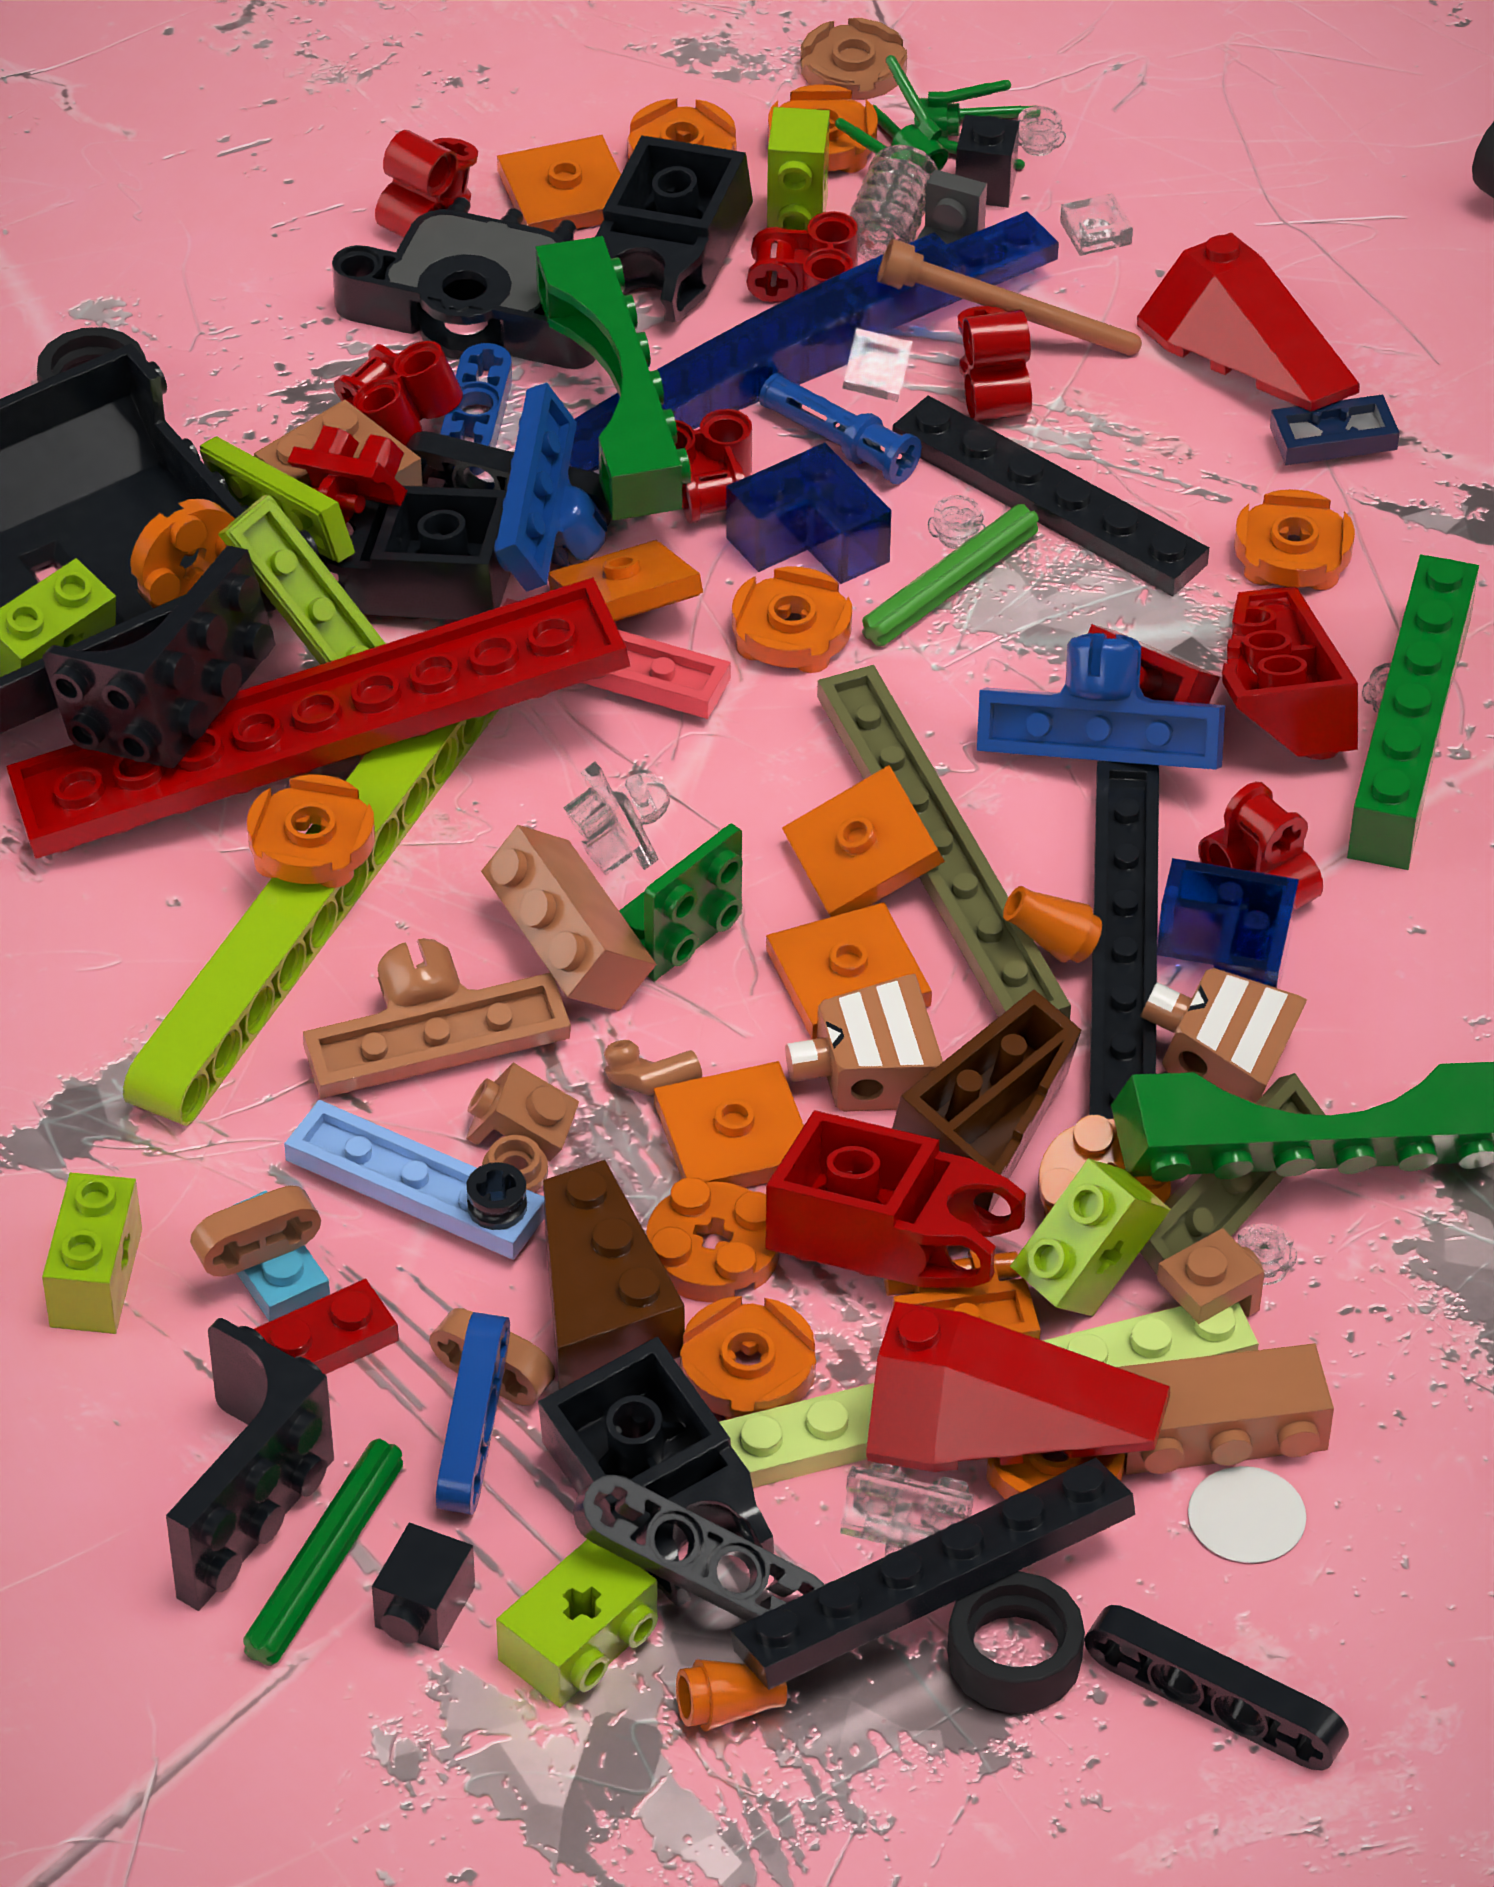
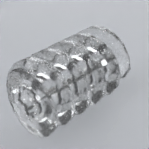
[849,145,937,266]

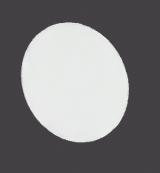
[1188,1466,1306,1563]

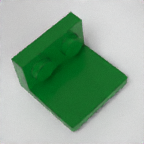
[619,823,743,982]

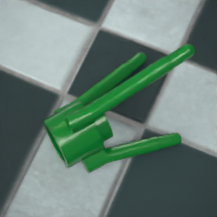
[835,55,949,183]
[914,80,1042,170]

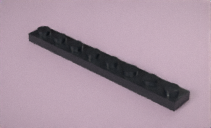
[1089,761,1159,1119]

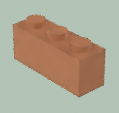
[481,824,657,1011]
[1118,1343,1334,1475]

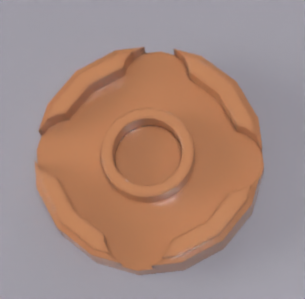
[800,18,907,100]

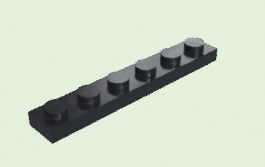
[892,395,1210,596]
[730,1457,1136,1690]

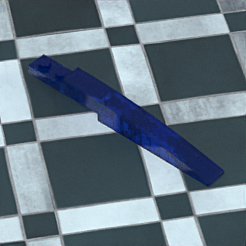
[569,211,1059,472]

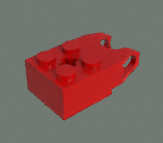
[765,1110,1026,1288]

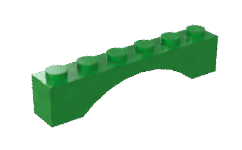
[535,236,691,521]
[1347,554,1479,870]
[1111,1062,1494,1182]

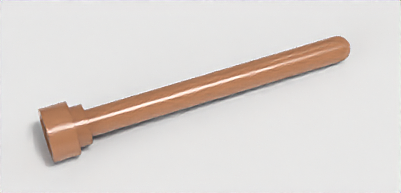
[877,238,1142,355]

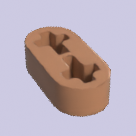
[190,1186,322,1277]
[429,1308,556,1406]

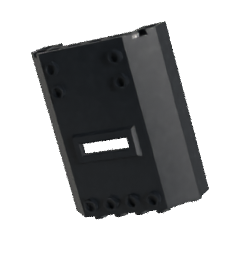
[0,343,320,734]

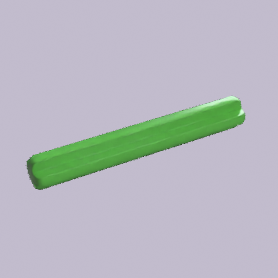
[862,504,1039,646]

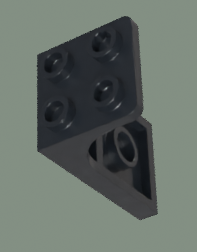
[42,545,276,769]
[166,1318,334,1611]

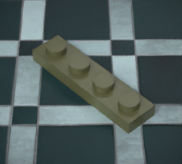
[1140,1073,1325,1275]

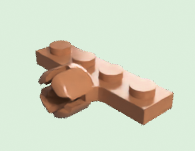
[303,938,571,1099]

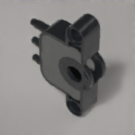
[332,197,596,369]

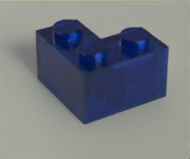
[726,442,892,584]
[1157,858,1299,989]

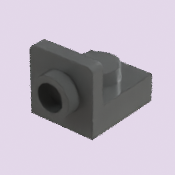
[914,169,987,268]

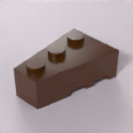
[892,989,1082,1213]
[543,1160,685,1390]

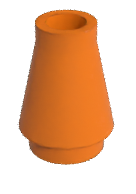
[1003,886,1102,963]
[676,1659,787,1732]

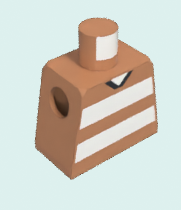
[1140,968,1308,1103]
[785,974,943,1112]

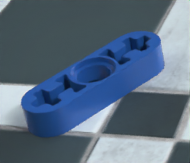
[440,343,512,476]
[436,1312,510,1515]

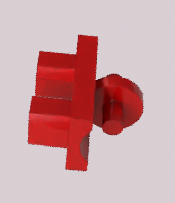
[287,425,407,524]

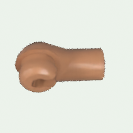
[604,1040,703,1096]

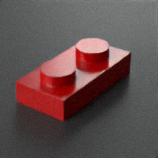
[254,1278,399,1374]

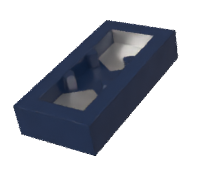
[1270,394,1400,466]

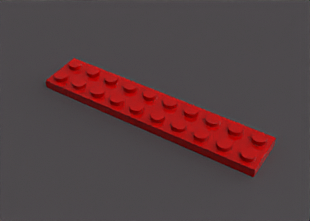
[6,577,631,859]

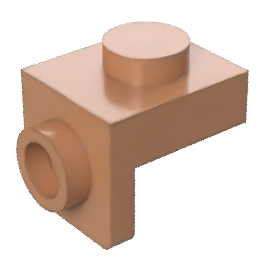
[466,1062,579,1162]
[1157,1228,1265,1324]

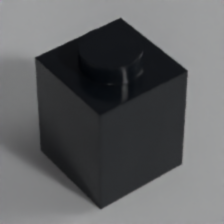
[955,114,1020,208]
[372,1522,475,1651]

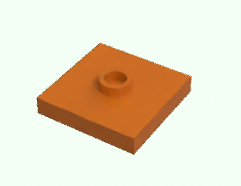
[497,135,621,232]
[548,539,703,622]
[782,765,945,917]
[766,902,932,1039]
[654,1061,804,1188]

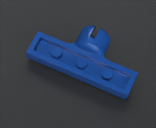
[494,382,607,592]
[977,633,1225,770]

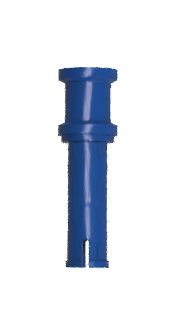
[759,373,922,484]

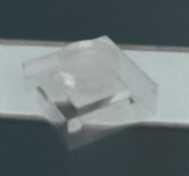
[1060,193,1133,256]
[842,328,913,402]

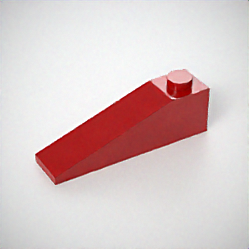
[1137,232,1360,412]
[1222,587,1358,760]
[866,1301,1170,1472]

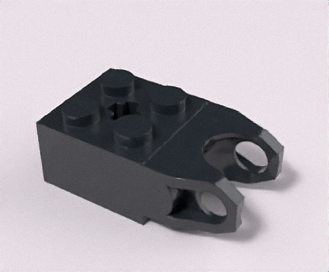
[595,135,753,322]
[319,485,511,620]
[538,1336,774,1607]

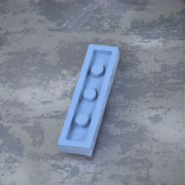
[284,1100,544,1260]

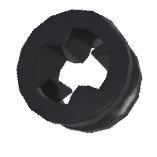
[466,1162,527,1230]

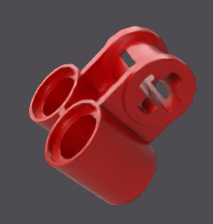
[375,130,479,237]
[746,211,858,324]
[957,306,1032,422]
[334,341,463,445]
[675,409,752,523]
[1198,781,1323,925]

